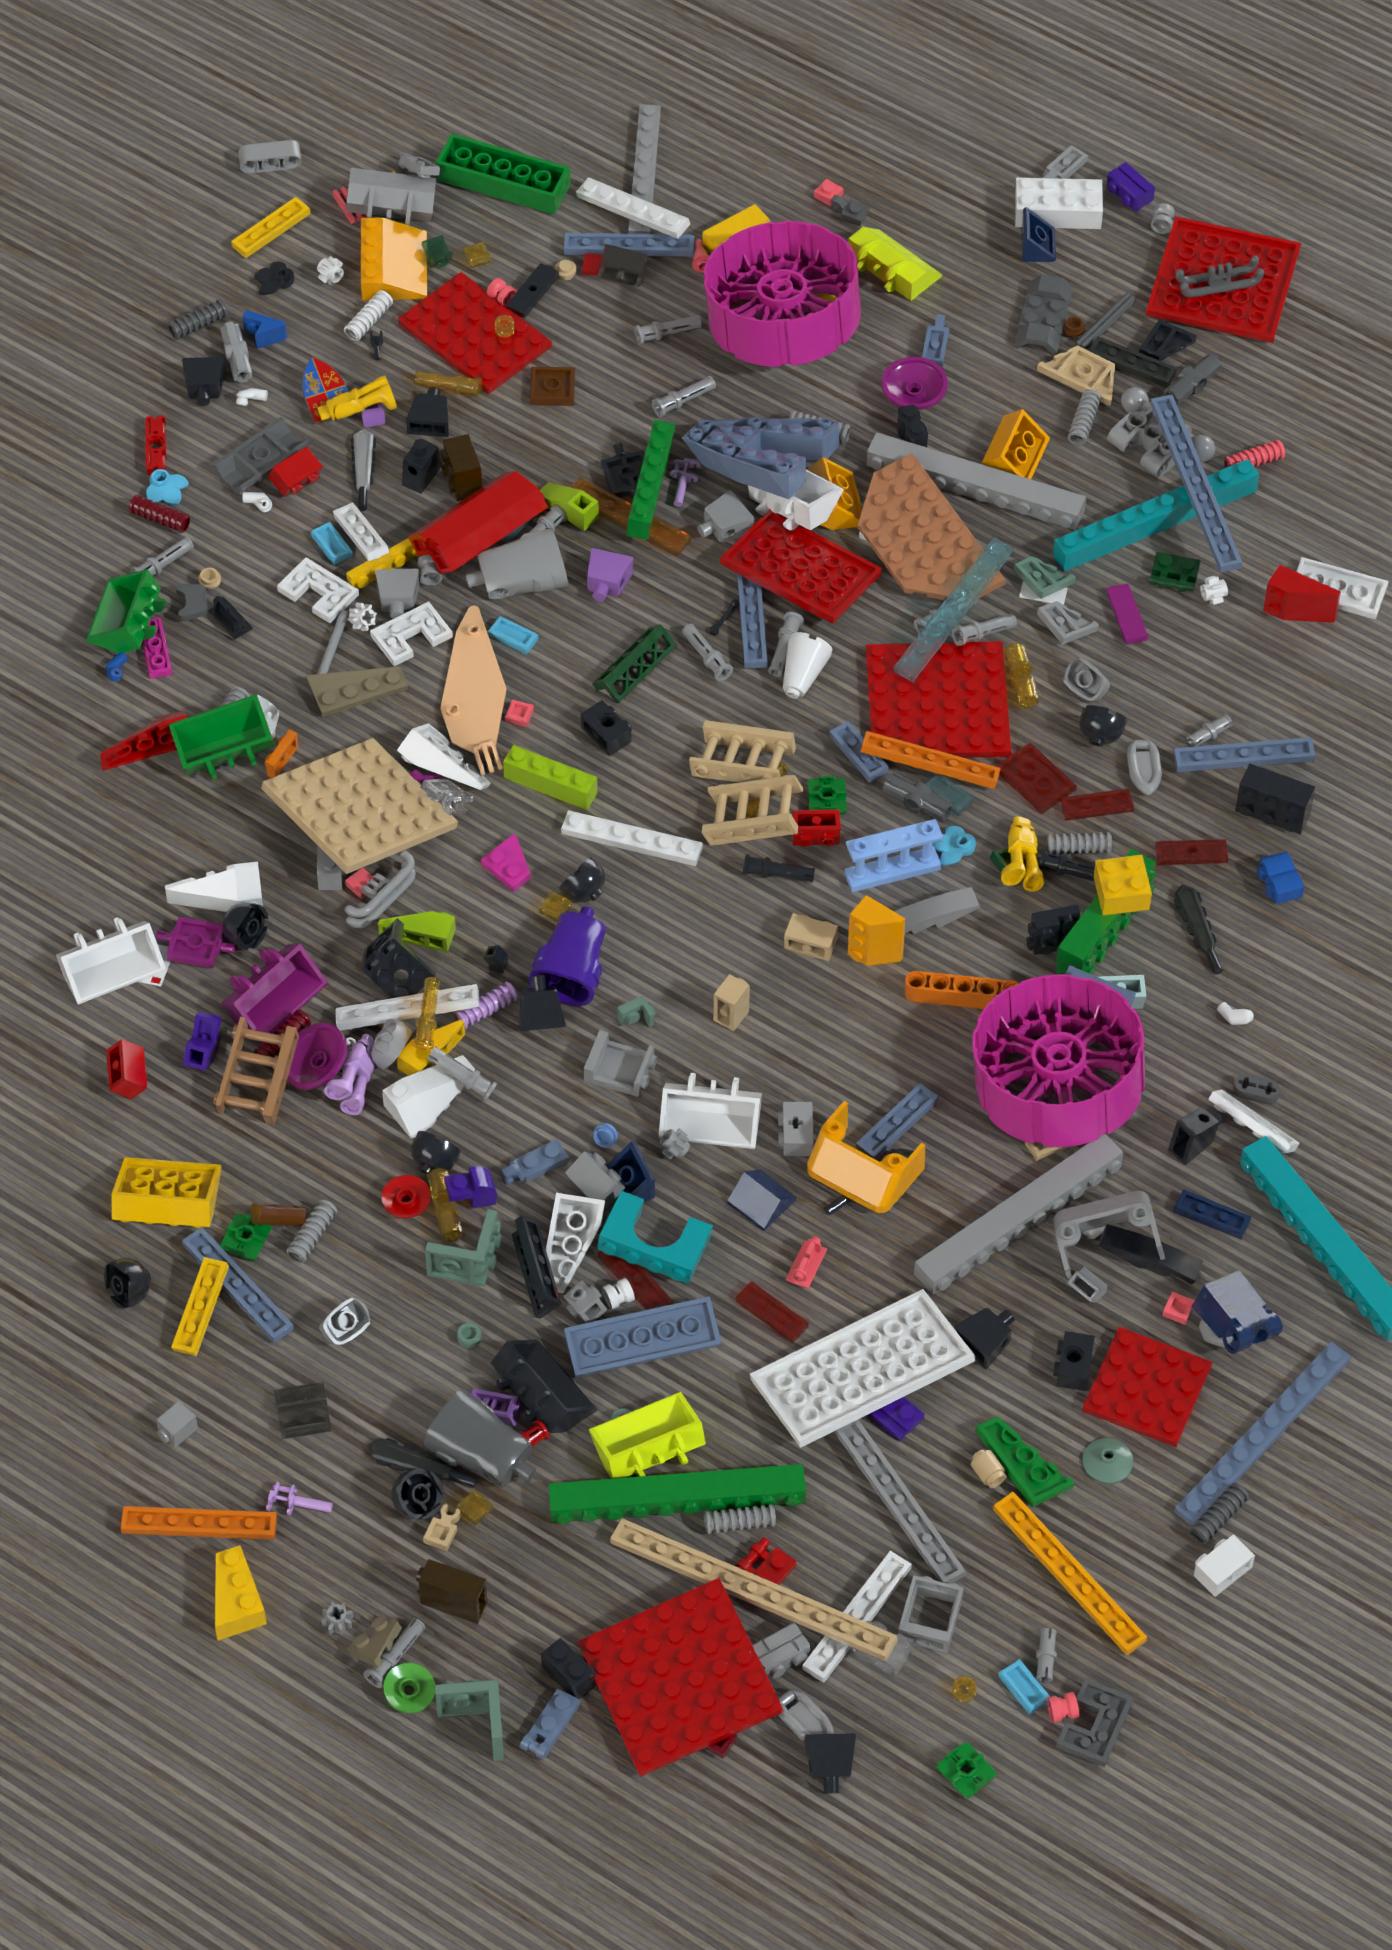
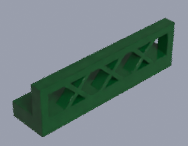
[592,624,677,703]

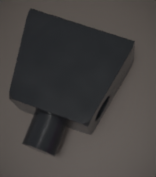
[182,357,226,406]
[406,387,449,437]
[402,439,443,494]
[519,974,566,1031]
[1168,1107,1223,1165]
[954,1308,1015,1369]
[803,1733,856,1794]

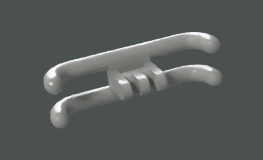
[345,850,416,928]

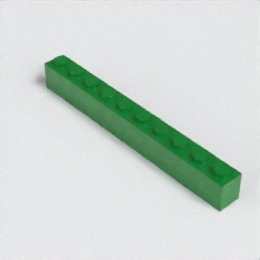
[549,1464,806,1524]

